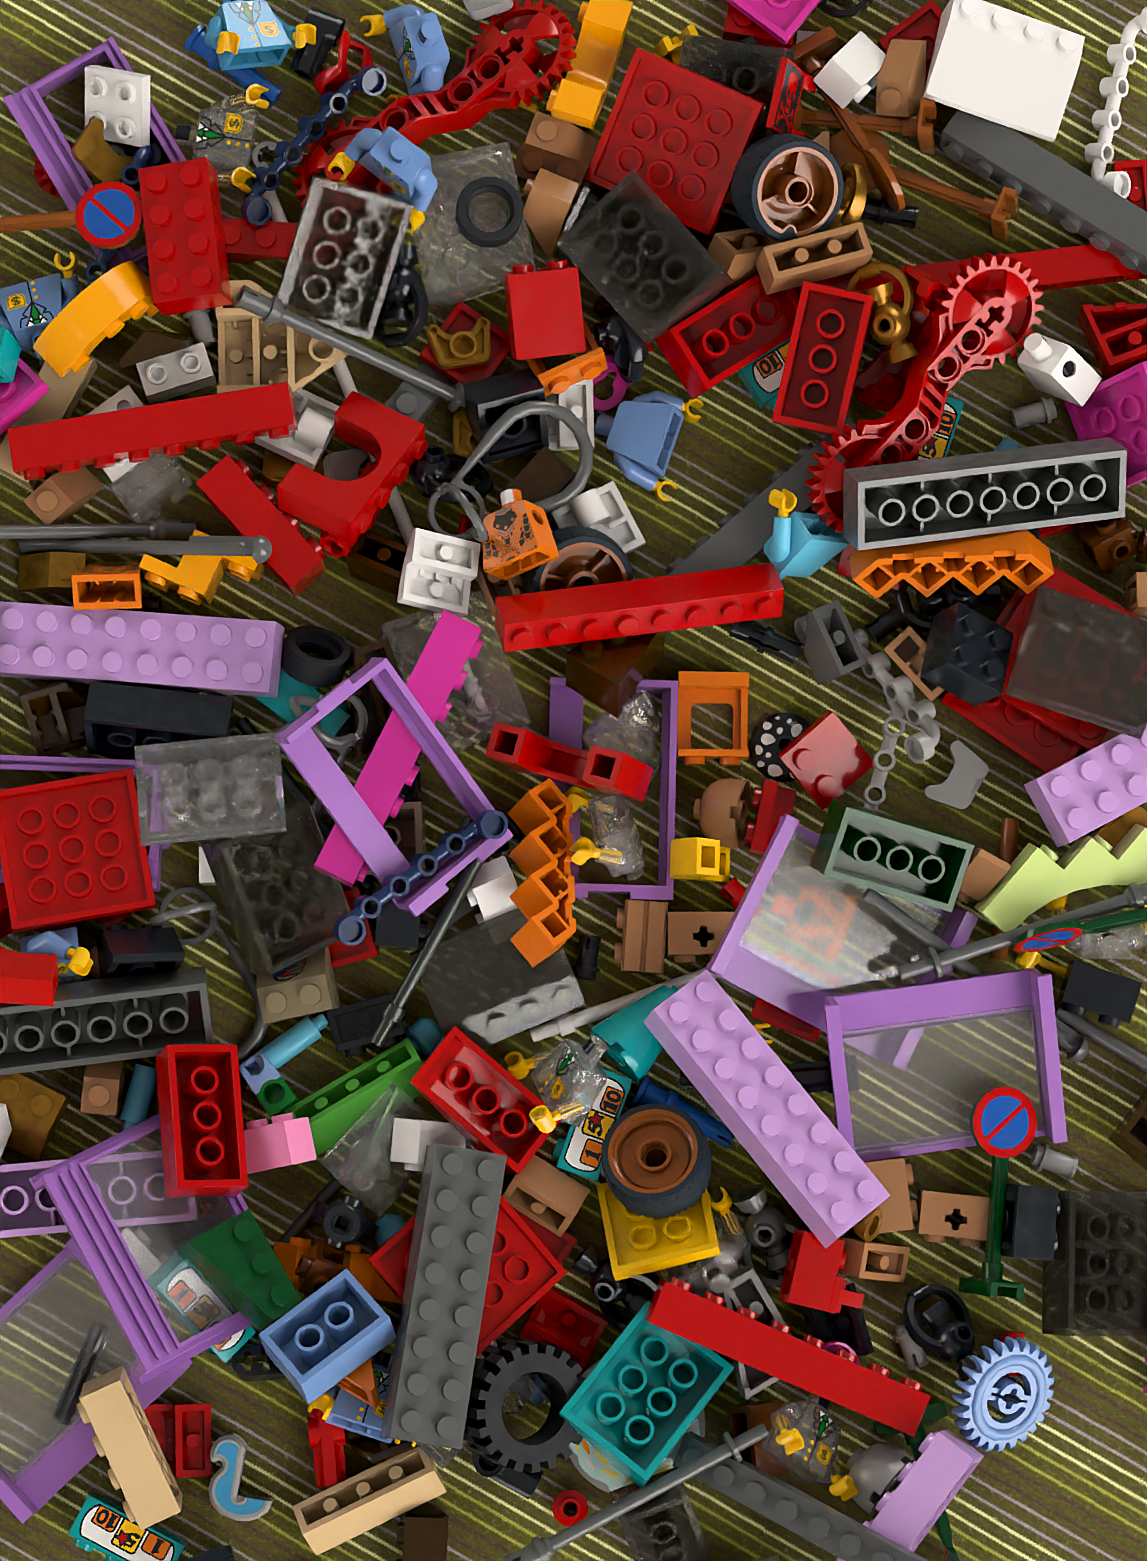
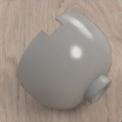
[847,1442,915,1516]

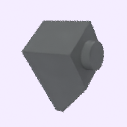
[384,362,454,423]
[804,599,867,685]

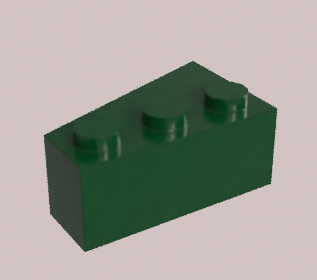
[177,1209,302,1331]

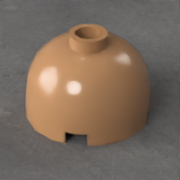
[693,778,752,849]

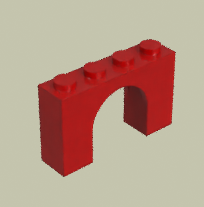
[277,391,428,544]
[485,722,654,803]
[0,883,71,1006]

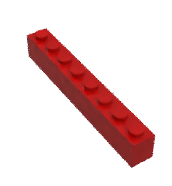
[7,382,298,480]
[495,562,784,652]
[644,1277,931,1437]

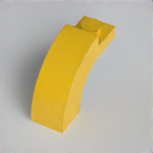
[669,837,730,883]

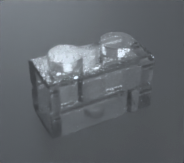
[109,452,193,523]

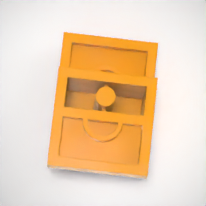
[139,529,265,607]

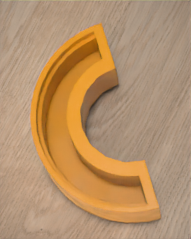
[546,0,633,130]
[33,261,159,378]

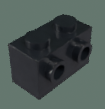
[1057,960,1142,1028]

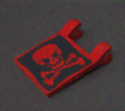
[766,57,817,137]

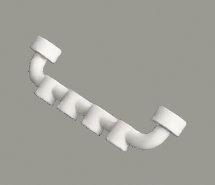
[1084,7,1147,198]

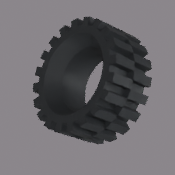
[463,1337,586,1473]

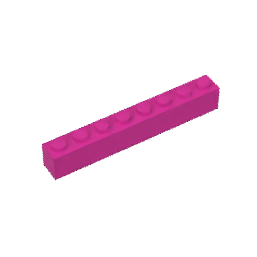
[314,610,484,887]

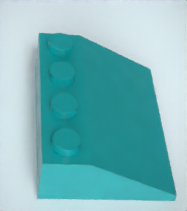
[559,1301,734,1488]

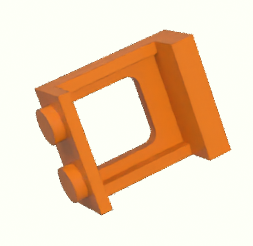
[525,318,608,397]
[676,671,749,766]

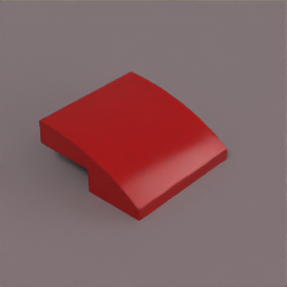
[518,1286,609,1376]
[144,1403,212,1478]

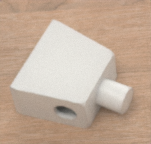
[1017,333,1102,407]

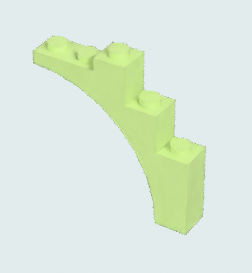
[974,823,1147,932]

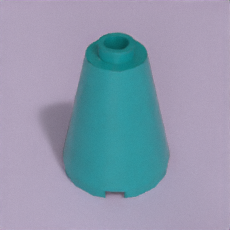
[590,985,679,1082]

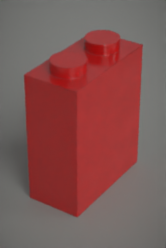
[503,259,586,360]

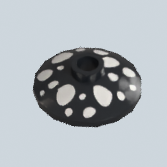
[749,713,811,782]

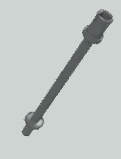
[234,285,466,412]
[0,516,197,541]
[897,882,1147,980]
[504,1423,770,1561]

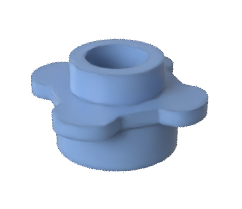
[518,1373,550,1407]

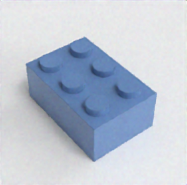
[258,1268,397,1404]

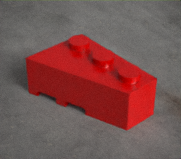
[1078,302,1147,380]

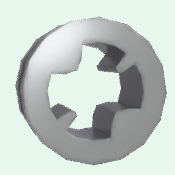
[252,141,277,168]

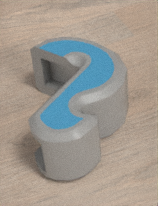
[208,1433,275,1521]

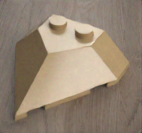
[215,280,349,394]

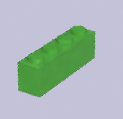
[284,1038,423,1156]

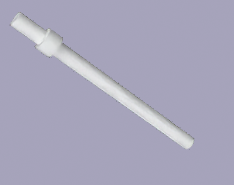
[529,967,720,1042]

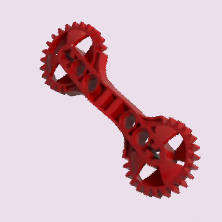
[292,0,578,227]
[805,252,1044,533]

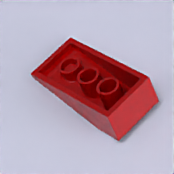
[655,274,800,400]
[409,1026,562,1176]

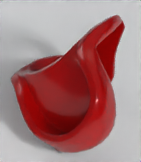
[314,30,373,102]

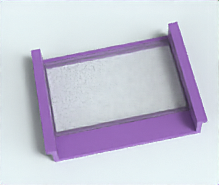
[705,814,979,1071]
[824,968,1067,1162]
[29,1113,253,1386]
[0,1238,193,1524]

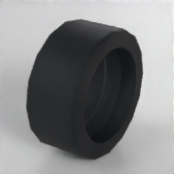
[456,176,523,248]
[281,625,351,688]

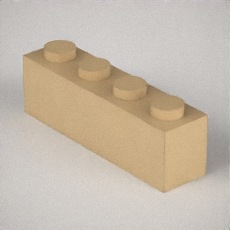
[0,357,98,489]
[292,1444,447,1556]

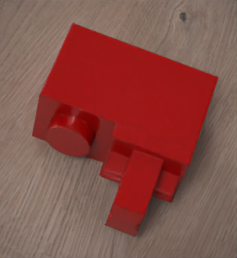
[778,1229,864,1314]

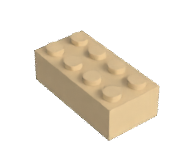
[77,1366,183,1530]

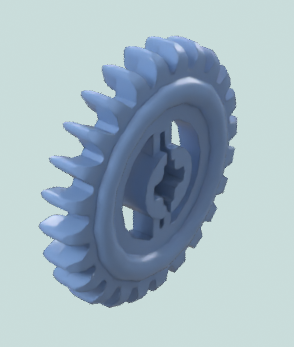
[951,1336,1054,1452]

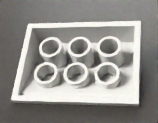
[923,0,1085,143]

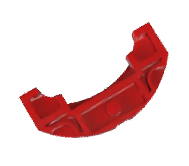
[853,264,949,412]

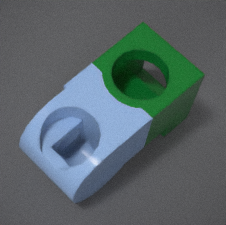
[239,1050,301,1118]

